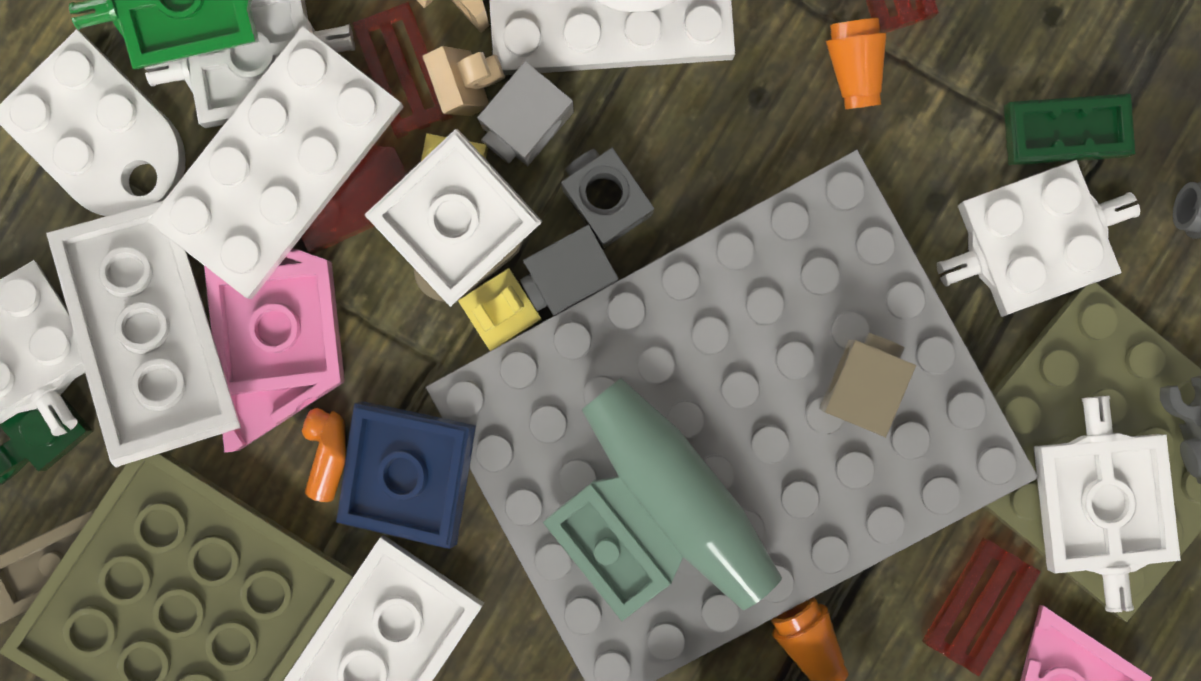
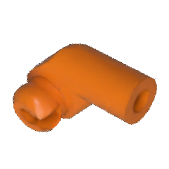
[302,408,346,502]

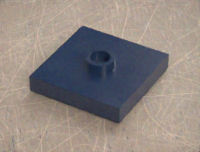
[336,401,476,549]

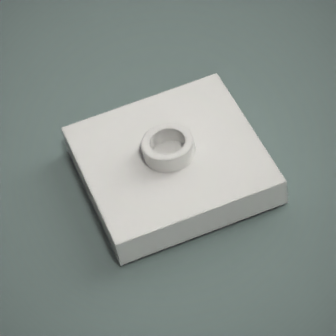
[365,129,542,307]

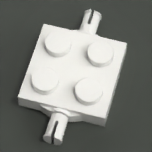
[145,0,355,128]
[937,160,1140,317]
[0,260,85,436]
[1034,396,1181,612]

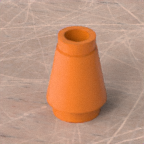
[826,18,887,109]
[771,597,849,681]

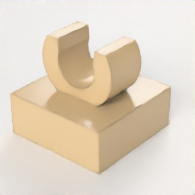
[423,46,505,116]

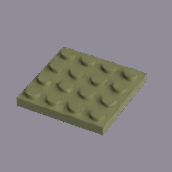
[984,282,1201,622]
[0,452,354,681]

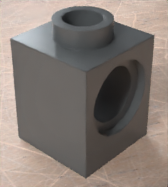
[561,147,654,249]
[520,224,618,316]

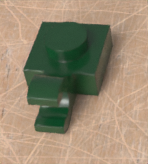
[0,394,93,485]

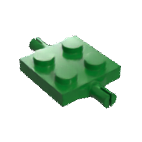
[69,0,259,69]

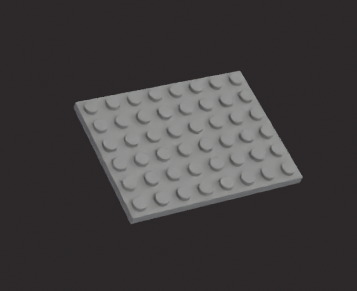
[426,150,1038,681]

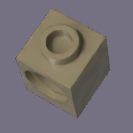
[819,333,916,438]

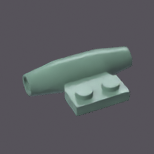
[543,378,782,621]

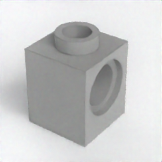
[477,61,574,167]

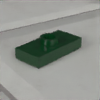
[1004,94,1136,165]

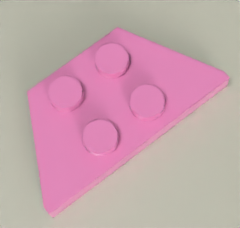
[204,248,345,453]

